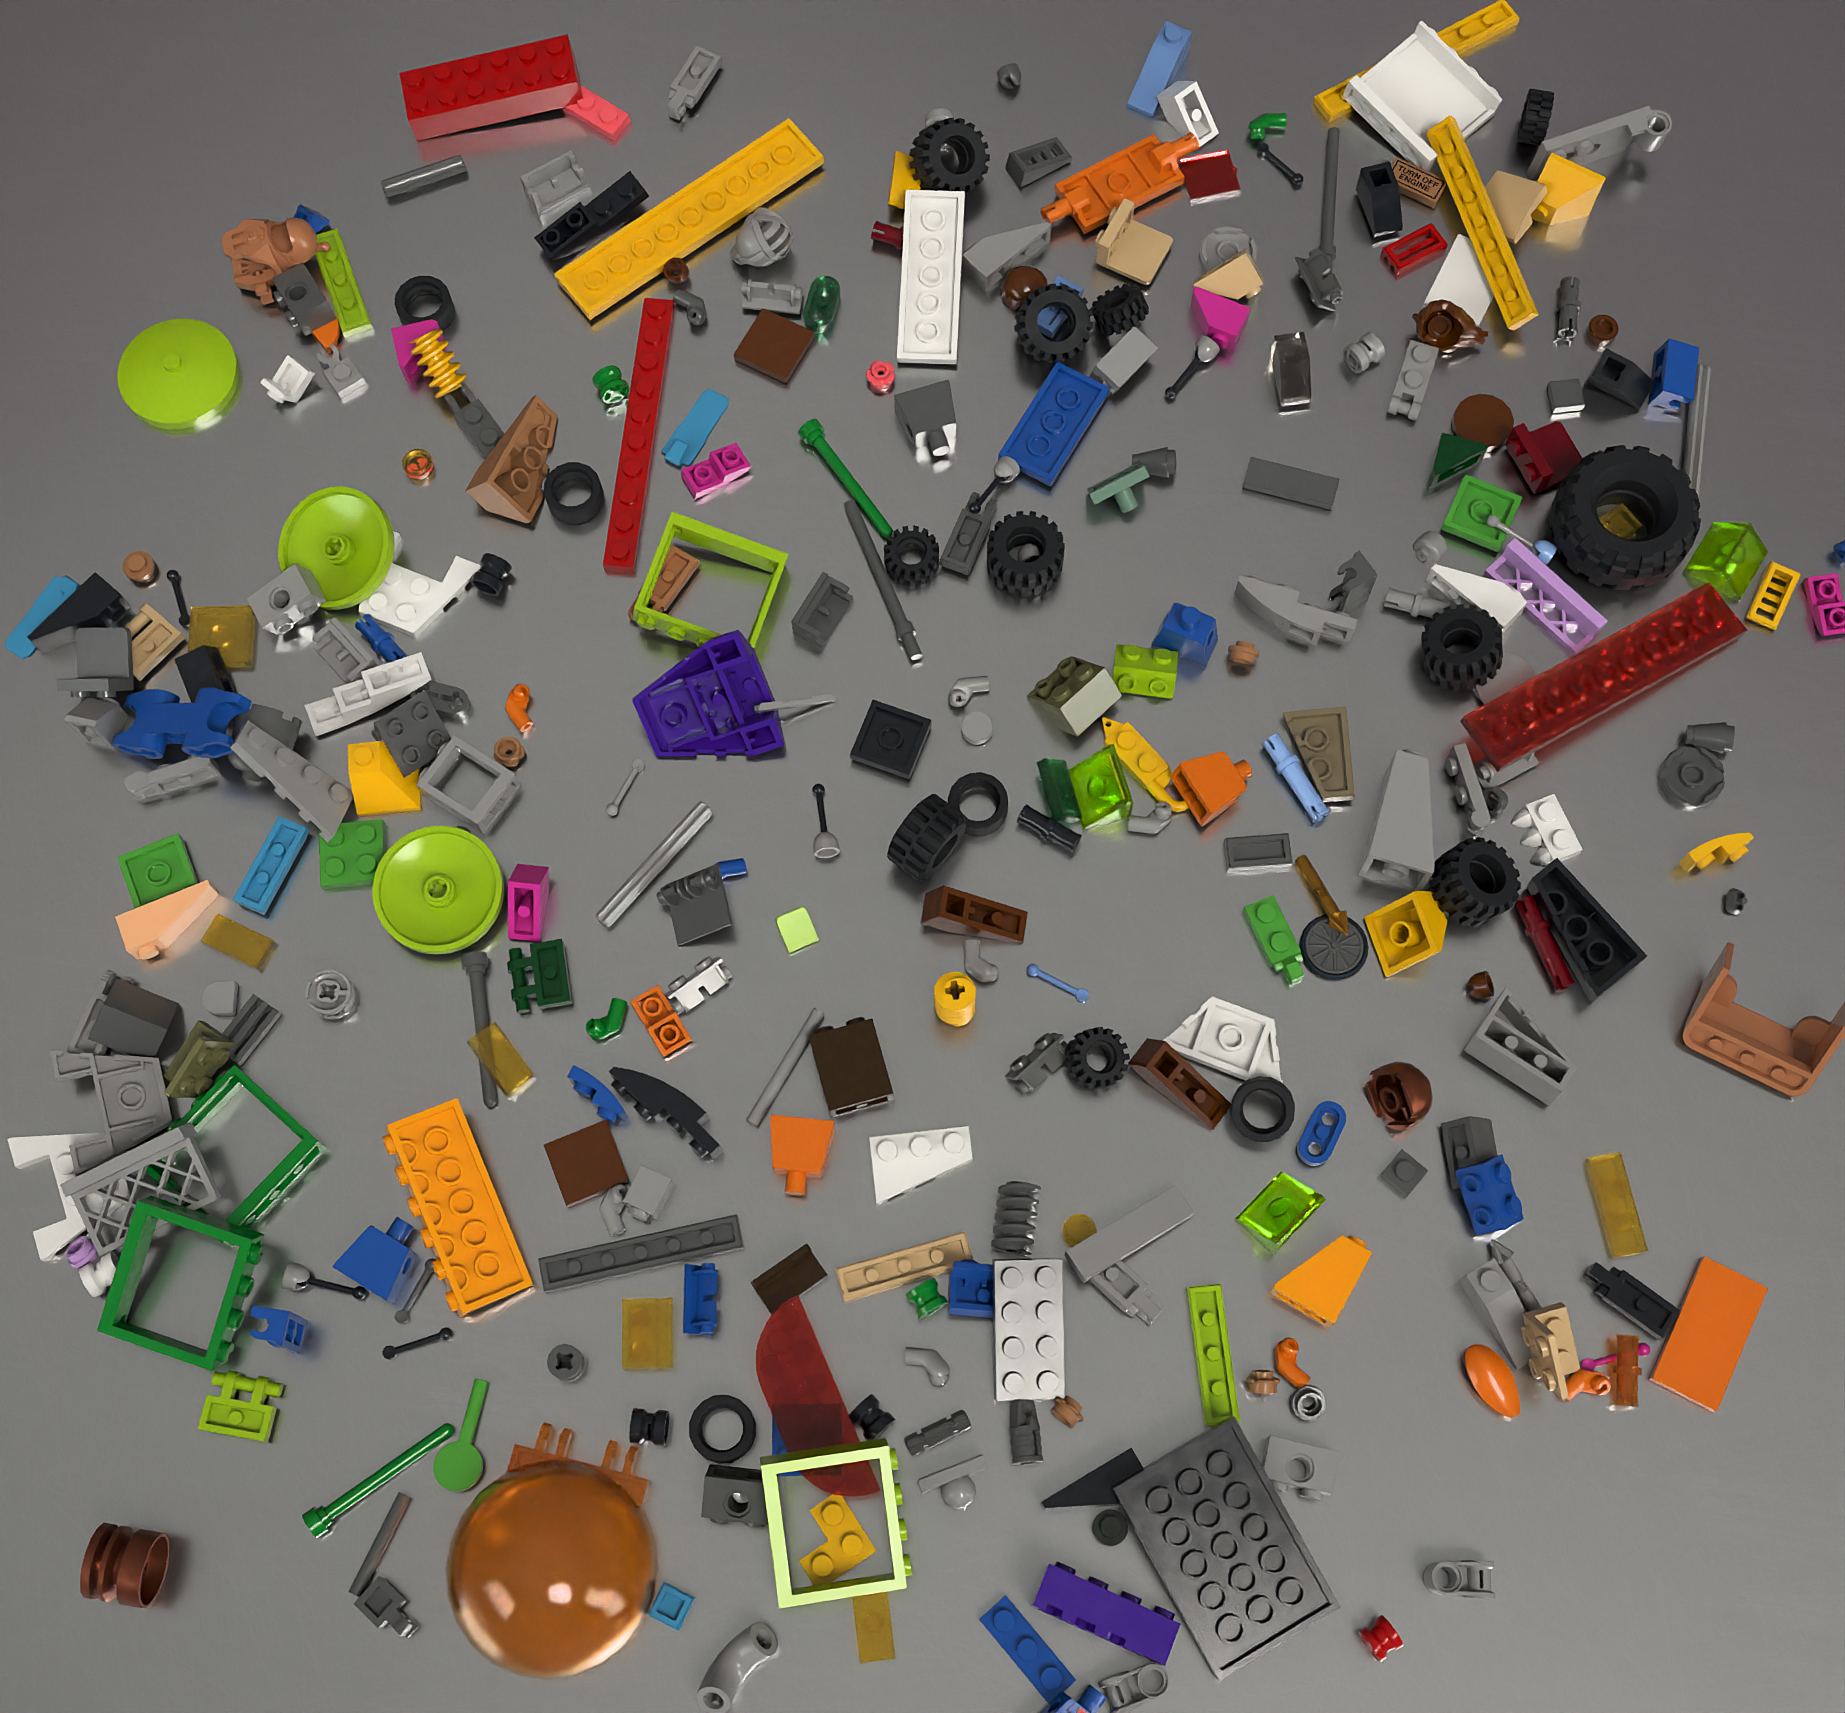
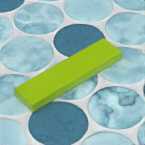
[315,228,373,338]
[1186,1283,1240,1427]

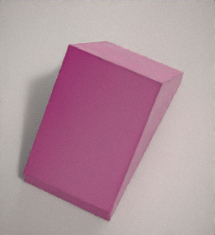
[391,319,443,382]

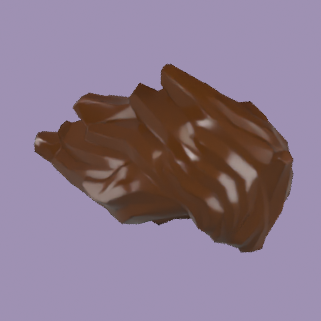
[1412,299,1488,353]

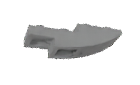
[1235,575,1358,645]

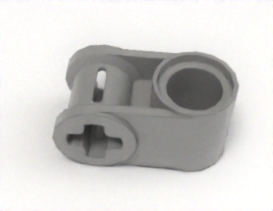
[1423,1560,1495,1599]
[1098,1663,1170,1713]

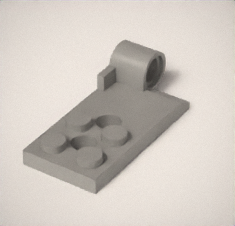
[1527,106,1672,181]

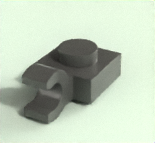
[354,1576,418,1638]

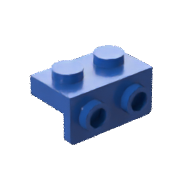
[1455,1154,1524,1235]
[948,1259,993,1318]

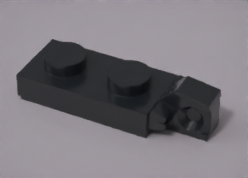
[1583,1262,1681,1340]

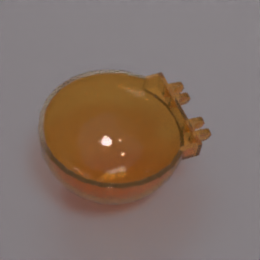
[445,1422,659,1680]

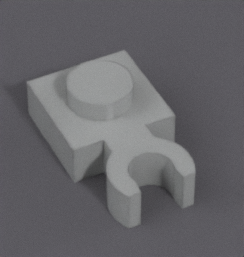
[316,344,366,399]

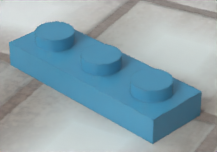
[233,816,310,915]

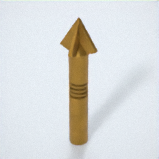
[1295,855,1348,936]

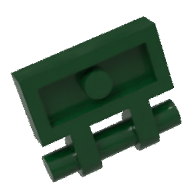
[507,939,572,1013]

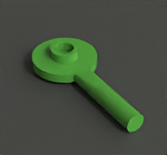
[433,1379,488,1492]

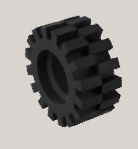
[1517,88,1554,146]
[1091,283,1149,335]
[884,525,939,586]
[1064,1027,1130,1089]

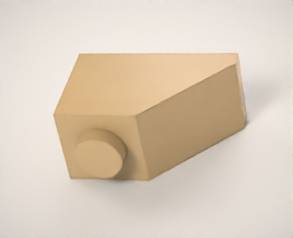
[1194,248,1264,299]

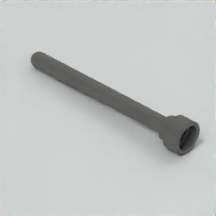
[461,951,497,1107]

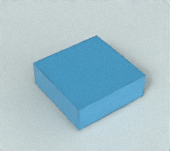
[647,1582,696,1631]

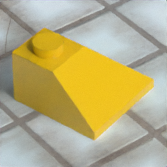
[1531,153,1606,225]
[348,741,422,817]
[1364,891,1447,977]

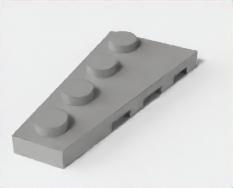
[230,720,353,843]

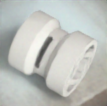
[79,1251,119,1298]

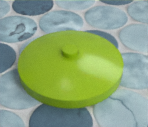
[117,318,240,429]
[278,486,394,610]
[372,825,504,954]

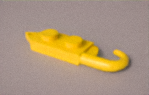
[1102,717,1189,812]

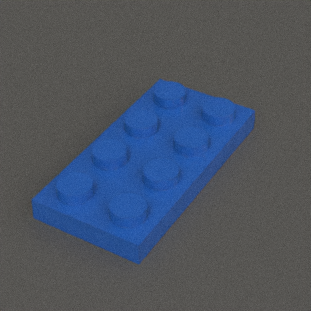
[998,361,1110,487]

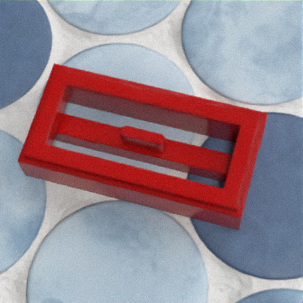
[1381,223,1448,276]

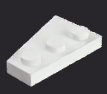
[869,1126,973,1205]

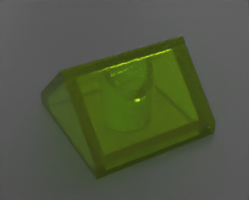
[1683,522,1768,602]
[1065,744,1134,830]
[1236,1172,1326,1256]

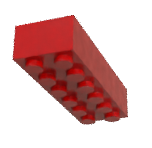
[399,34,583,141]

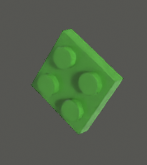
[1441,474,1523,553]
[319,819,386,889]
[117,833,198,908]

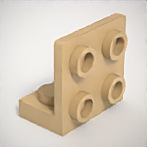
[1521,1302,1580,1400]

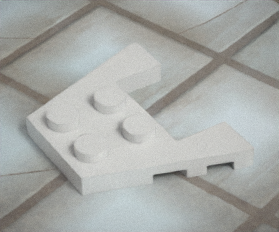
[359,531,481,638]
[7,1132,132,1262]

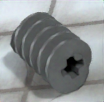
[991,1181,1041,1255]

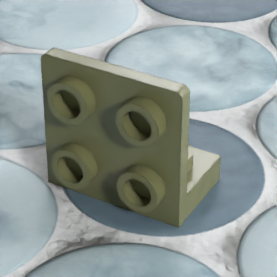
[163,1021,234,1098]

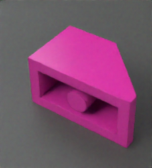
[1190,286,1251,352]
[508,864,549,942]

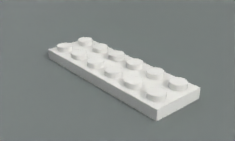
[897,190,965,364]

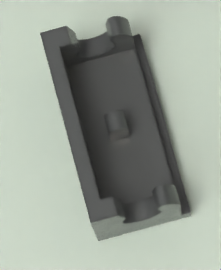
[1329,550,1378,613]
[791,572,854,649]

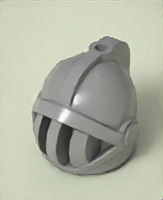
[729,207,794,268]

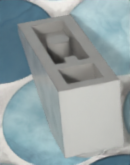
[962,222,1051,293]
[1458,1258,1532,1370]

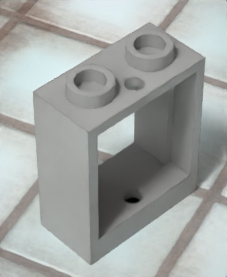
[416,735,521,835]

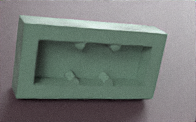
[1087,461,1150,513]

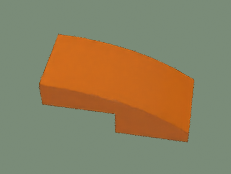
[630,985,692,1057]

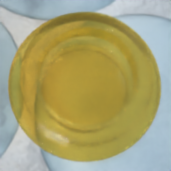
[1063,1214,1097,1247]

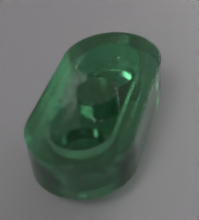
[803,276,840,333]

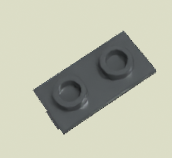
[1295,248,1343,311]
[1005,1033,1071,1094]

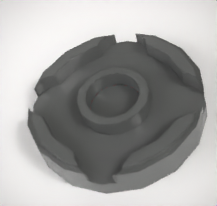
[1659,746,1725,808]

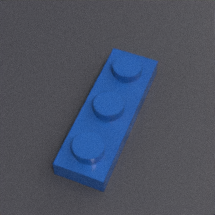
[979,1595,1076,1704]

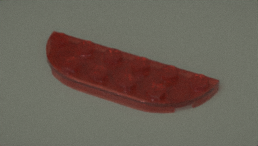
[756,1295,881,1497]

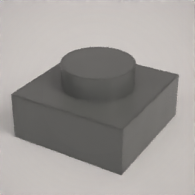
[1379,1149,1428,1198]

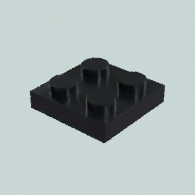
[850,699,932,779]

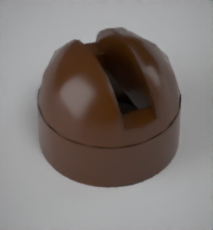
[663,258,689,284]
[1467,971,1494,999]

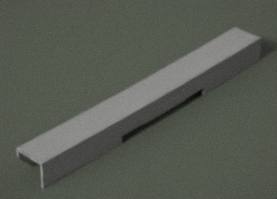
[754,693,836,713]

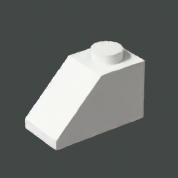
[1156,81,1219,147]

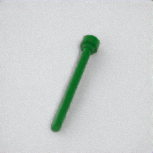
[798,419,893,538]
[302,1423,454,1538]

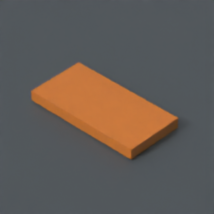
[1649,1256,1768,1413]

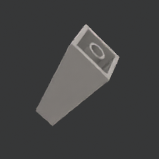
[1358,749,1435,891]

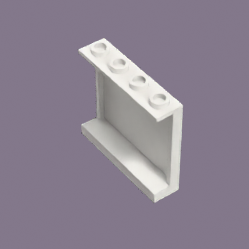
[1342,20,1503,171]

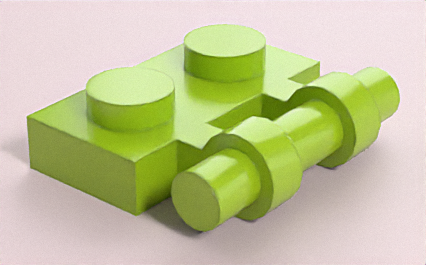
[197,1370,283,1442]

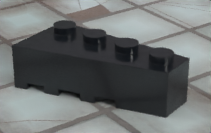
[1527,858,1647,1004]

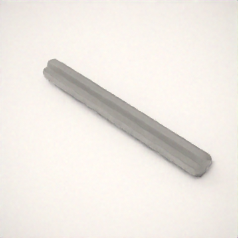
[1683,364,1711,496]
[596,801,712,927]

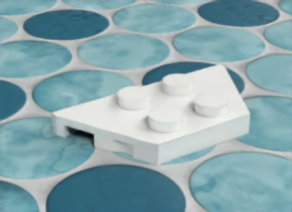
[1163,996,1283,1083]

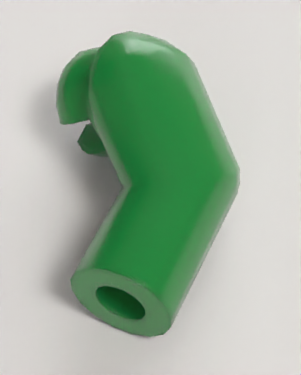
[1248,113,1287,139]
[585,998,627,1039]

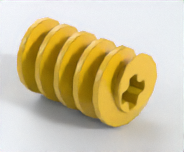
[407,329,467,399]
[934,972,976,1027]

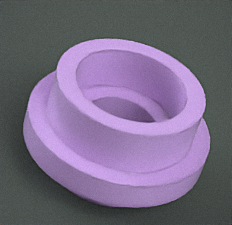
[65,1236,98,1268]

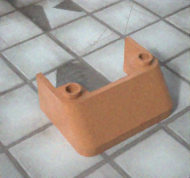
[1683,942,1845,1096]

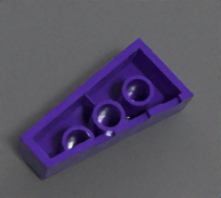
[1031,1562,1181,1666]

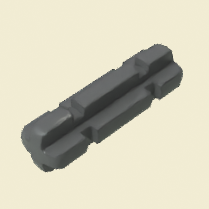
[904,1410,971,1456]

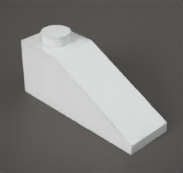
[1425,564,1528,634]

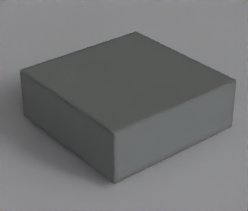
[1547,379,1585,413]

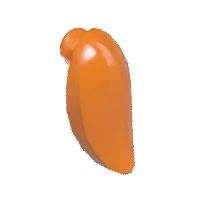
[1465,1344,1520,1418]

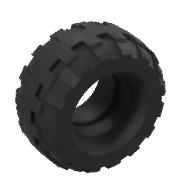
[1549,445,1701,590]

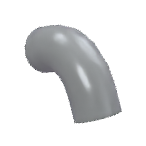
[696,1622,777,1713]

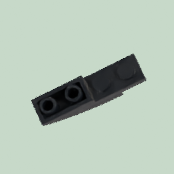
[534,171,649,261]
[609,1067,723,1161]

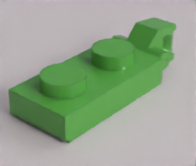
[1243,895,1304,985]

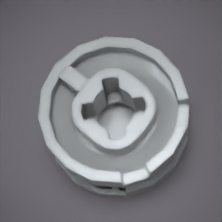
[305,969,355,1019]

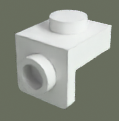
[260,355,315,403]

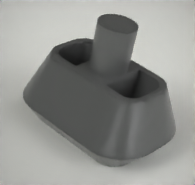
[1726,888,1748,915]

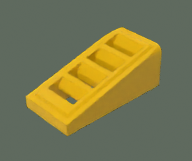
[1745,561,1801,631]

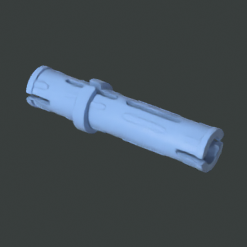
[1262,733,1331,823]

